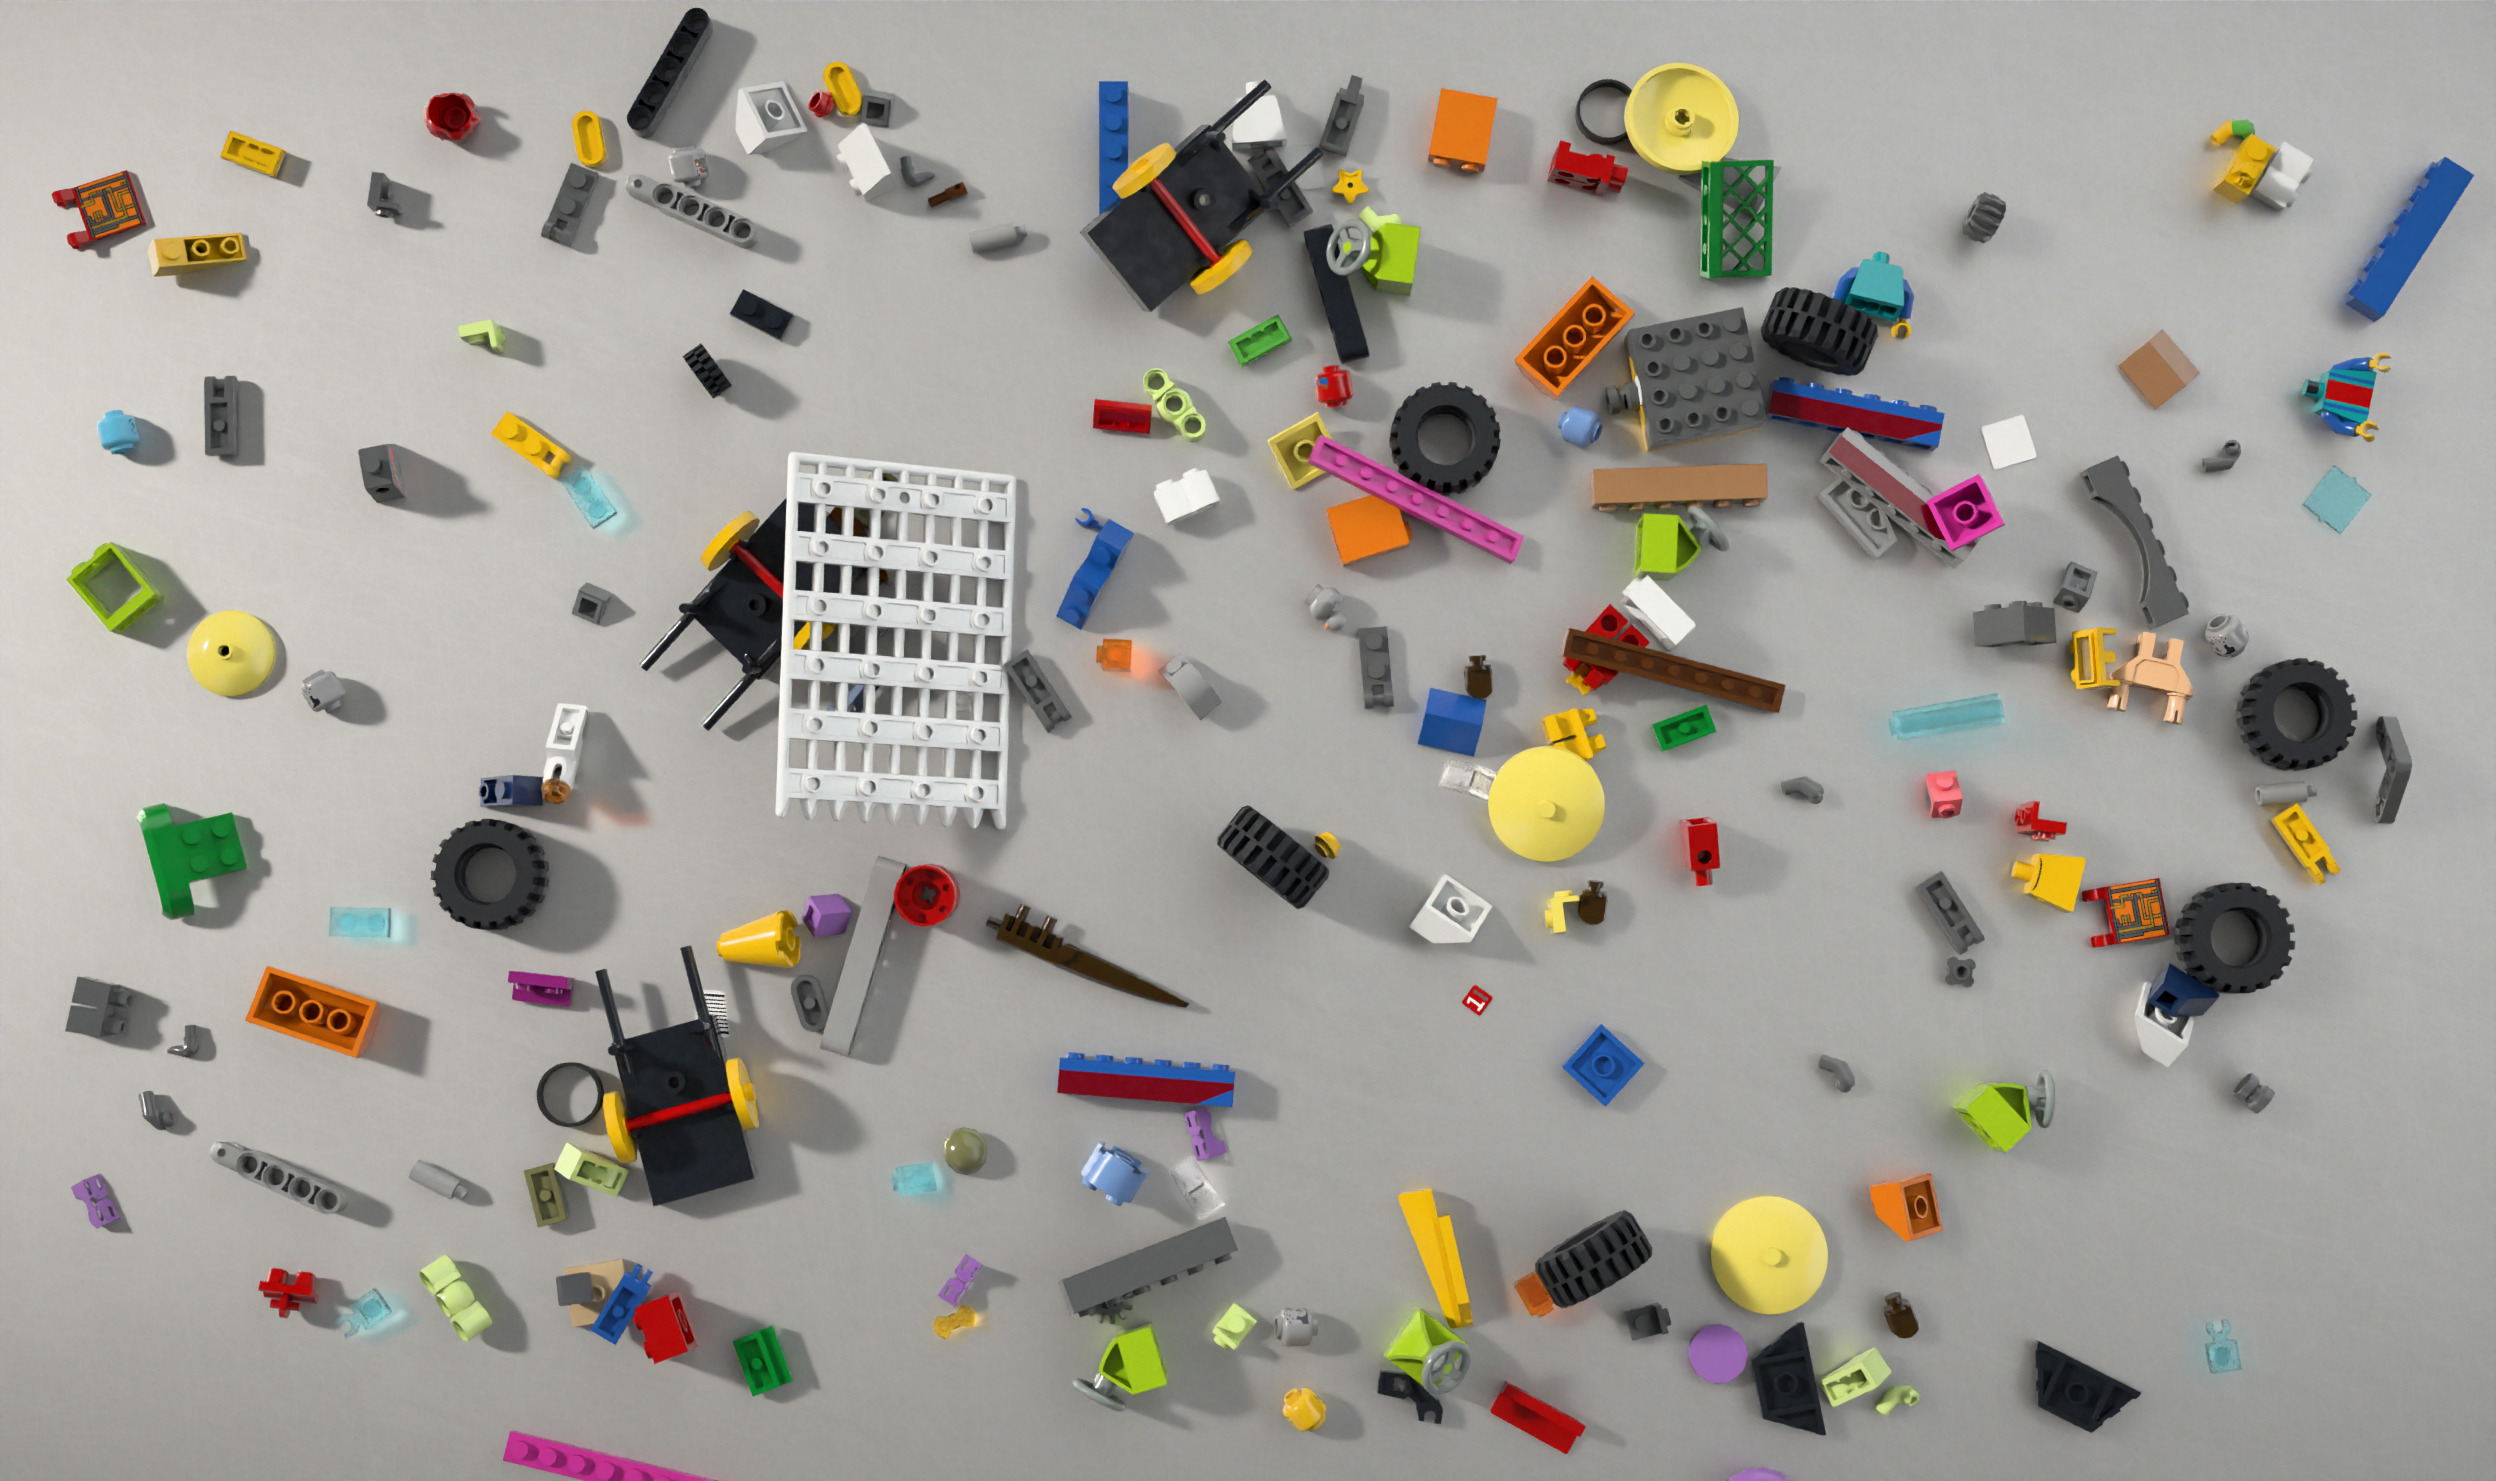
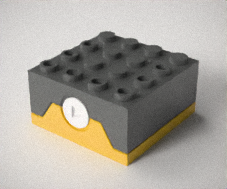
[1623,307,1767,452]

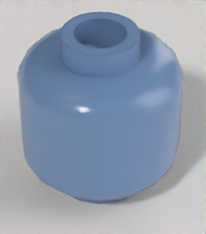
[1558,406,1603,448]

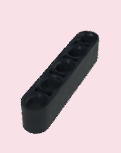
[627,7,713,138]
[1303,224,1369,364]

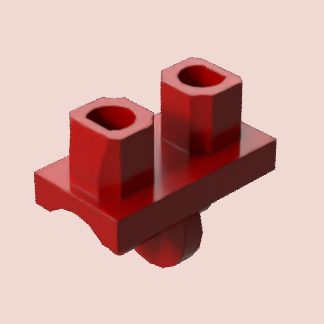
[258,1268,319,1318]

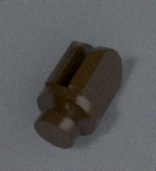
[1464,655,1493,699]
[1578,880,1608,925]
[1884,1292,1919,1339]

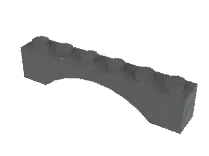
[2080,455,2189,630]

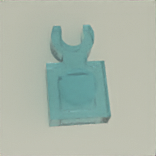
[335,1288,393,1338]
[2205,1319,2242,1374]

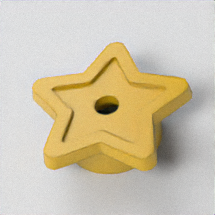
[1332,169,1369,205]
[1566,664,1591,696]

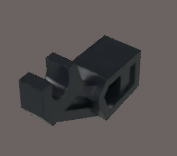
[1377,1369,1443,1424]

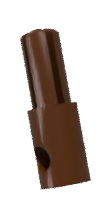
[928,181,968,208]

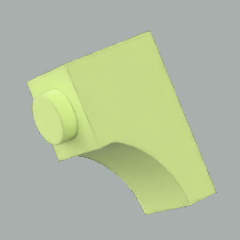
[554,1142,629,1197]
[1817,1347,1891,1407]

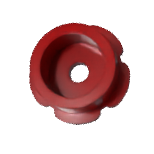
[808,90,834,118]

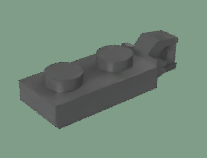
[1319,75,1365,157]

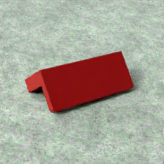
[1490,1381,1586,1454]

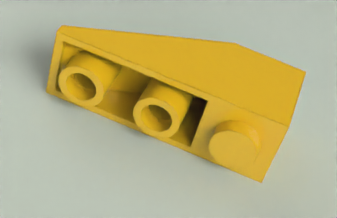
[148,232,246,277]

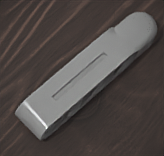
[625,175,759,249]
[210,1142,348,1214]

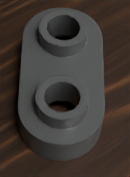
[791,975,829,1032]

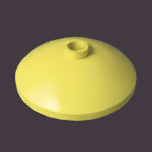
[187,610,275,697]

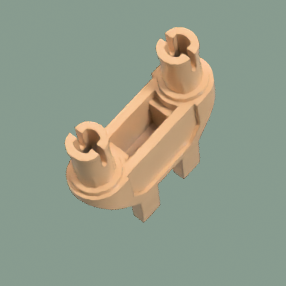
[2107,632,2193,725]

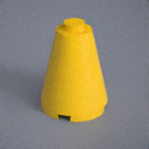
[716,910,801,968]

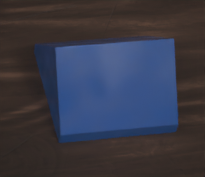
[1417,687,1486,757]

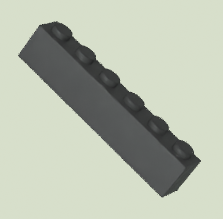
[1058,1217,1238,1318]

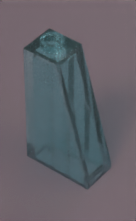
[1889,693,2006,741]

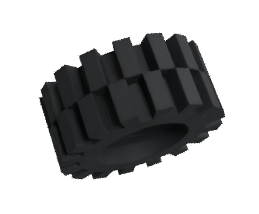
[682,343,732,399]

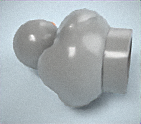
[1305,584,1346,631]

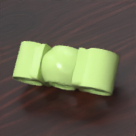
[1143,368,1206,442]
[419,1255,492,1342]

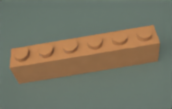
[1590,463,1768,512]

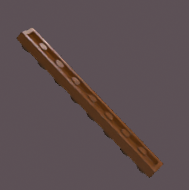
[1560,628,1786,713]

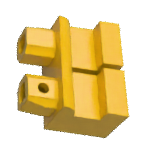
[1541,708,1606,761]

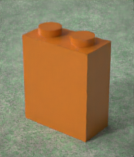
[1428,88,1498,174]
[1326,495,1413,567]

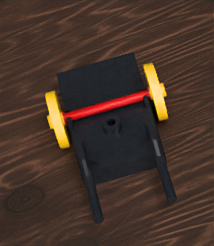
[1080,80,1324,312]
[639,497,867,731]
[595,945,759,1206]

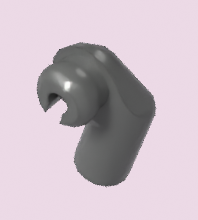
[2202,440,2241,473]
[1781,776,1824,804]
[1818,1054,1855,1093]
[139,1091,174,1131]

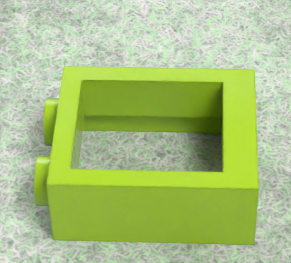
[66,542,164,635]

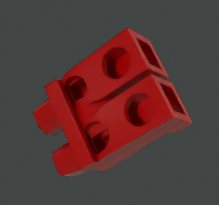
[1547,140,1629,196]
[1562,604,1650,692]

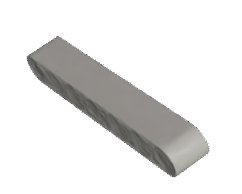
[820,856,907,1057]

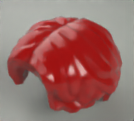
[424,93,481,141]

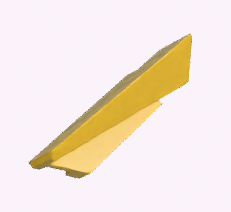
[1398,1188,1474,1329]

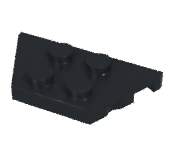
[1750,1321,1826,1435]
[2034,1340,2141,1433]

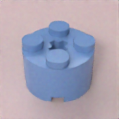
[1081,1141,1149,1206]

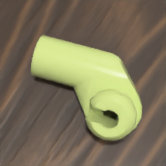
[1359,206,1402,232]
[1875,1385,1920,1417]

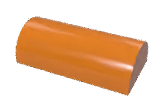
[1514,276,1635,399]
[245,966,380,1058]

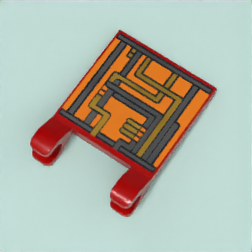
[52,170,147,249]
[2082,878,2170,948]

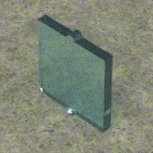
[2302,465,2372,534]

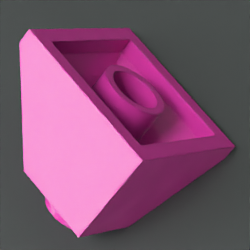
[1926,474,2005,552]

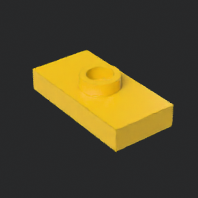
[220,130,286,178]

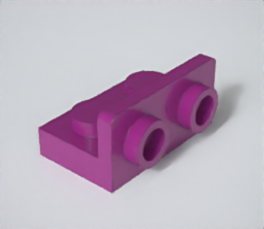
[508,971,574,1006]

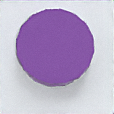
[1688,1324,1748,1384]

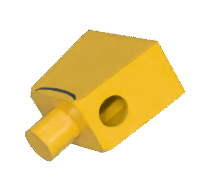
[2011,854,2086,913]

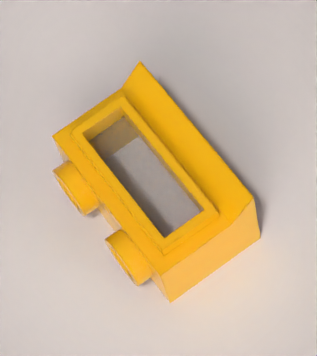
[2069,627,2120,690]

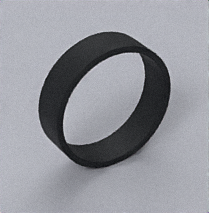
[1575,79,1632,145]
[537,1062,604,1127]

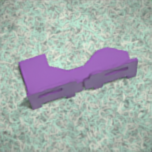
[1183,1107,1227,1161]
[71,1174,120,1229]
[938,1254,983,1308]

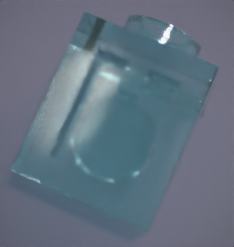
[892,1161,937,1197]

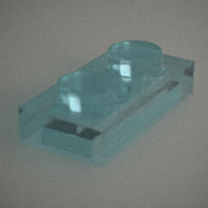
[560,465,618,529]
[329,907,391,938]

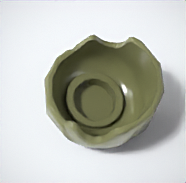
[943,1127,987,1175]

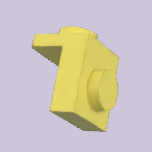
[1544,890,1580,934]

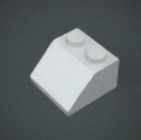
[837,123,897,202]

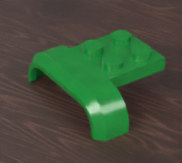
[136,803,247,920]

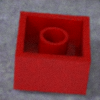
[633,1291,698,1364]

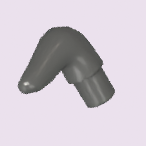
[900,156,935,187]
[167,1025,198,1057]

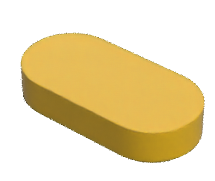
[823,61,863,117]
[572,111,607,168]

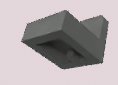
[367,172,402,218]
[2053,561,2098,613]
[1624,1302,1671,1341]

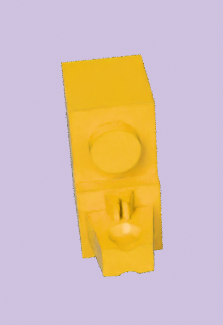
[2213,134,2276,204]

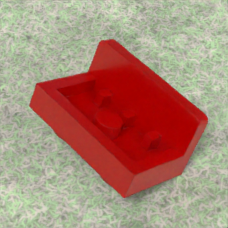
[2014,801,2067,842]

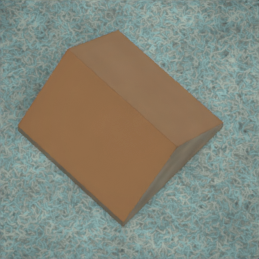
[2118,329,2200,409]

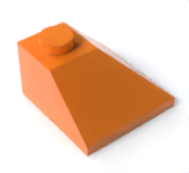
[1870,1173,1943,1242]

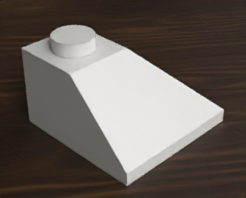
[735,81,808,155]
[1409,874,1492,943]
[2134,981,2195,1067]

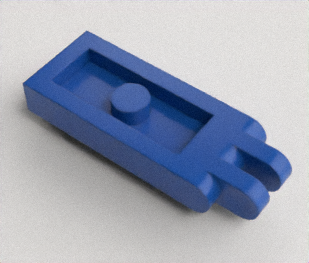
[590,1264,653,1345]

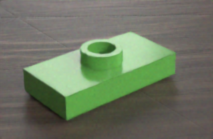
[1228,315,1292,368]

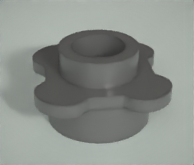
[1945,957,1976,987]

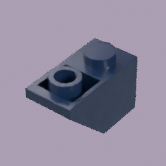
[479,775,543,807]
[2147,963,2220,1017]

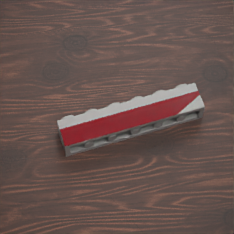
[1819,427,1982,569]

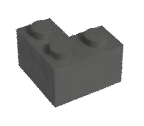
[1973,601,2057,648]

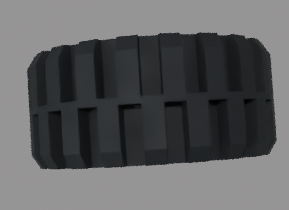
[1761,287,1878,376]
[1389,382,1501,496]
[2236,658,2357,771]
[1217,805,1329,909]
[431,819,549,931]
[2174,882,2296,994]
[1535,1210,1652,1308]

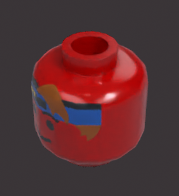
[1314,365,1353,408]

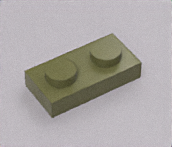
[524,1163,569,1228]

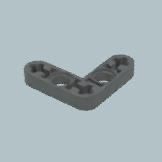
[2373,716,2412,824]

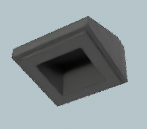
[860,89,895,127]
[572,583,612,625]
[556,1272,593,1306]

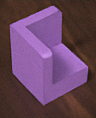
[801,894,852,937]

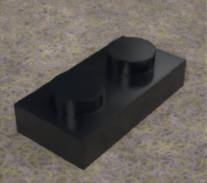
[730,289,795,342]

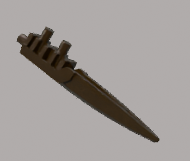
[985,903,1189,1007]

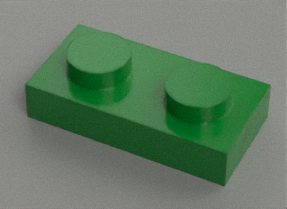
[1651,705,1717,752]

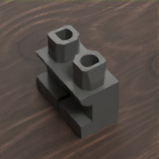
[65,976,133,1037]

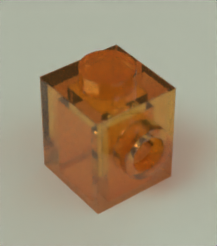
[1096,638,1133,672]
[1512,1270,1554,1318]

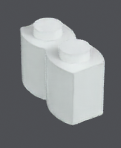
[2249,142,2314,212]
[1153,468,1220,527]

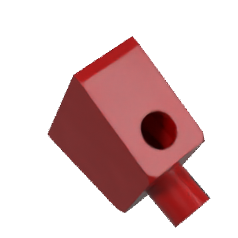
[1680,817,1720,886]

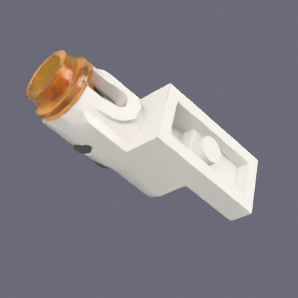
[541,703,588,804]

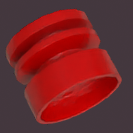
[894,864,960,927]

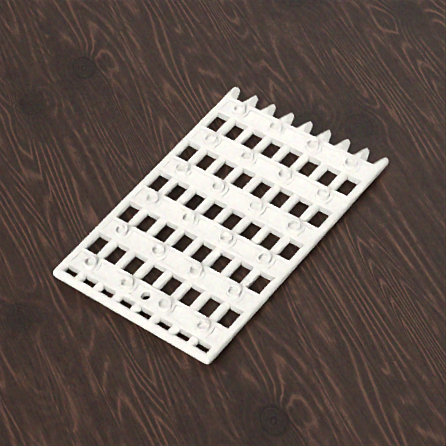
[776,452,1016,830]

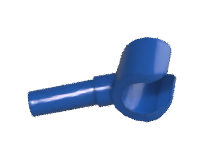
[1075,508,1104,531]

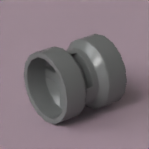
[1605,381,1640,415]
[2232,1073,2275,1114]

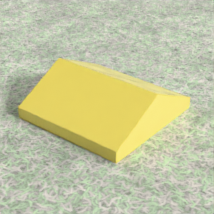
[1267,412,1332,490]

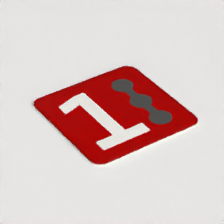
[1462,985,1492,1016]

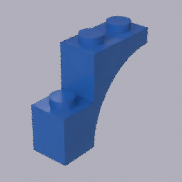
[1056,519,1134,630]

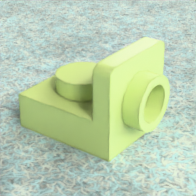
[458,319,506,353]
[1212,1302,1257,1350]

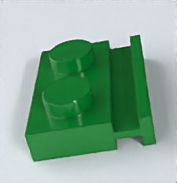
[732,1325,794,1397]

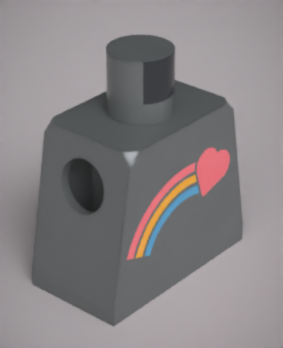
[358,444,406,503]

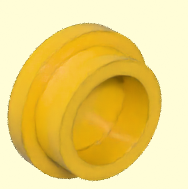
[1314,831,1341,859]

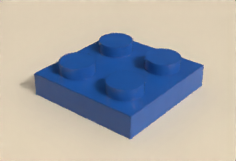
[1562,1024,1645,1107]

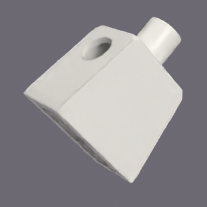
[1232,81,1287,151]

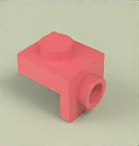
[1925,771,1963,818]

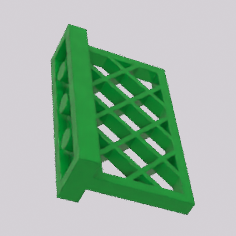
[1700,159,1774,279]

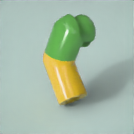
[2210,120,2255,146]

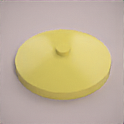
[1624,63,1739,175]
[1488,746,1605,862]
[1709,1196,1828,1314]

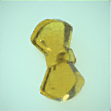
[933,1304,976,1339]

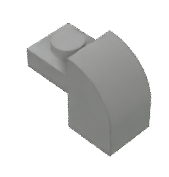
[1158,652,1222,721]

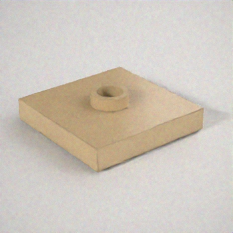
[564,1259,626,1327]

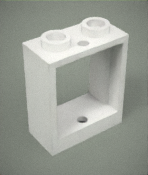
[1620,575,1696,651]

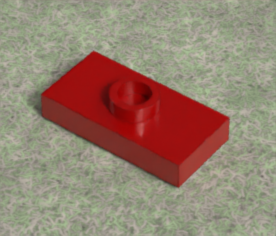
[1093,399,1152,434]

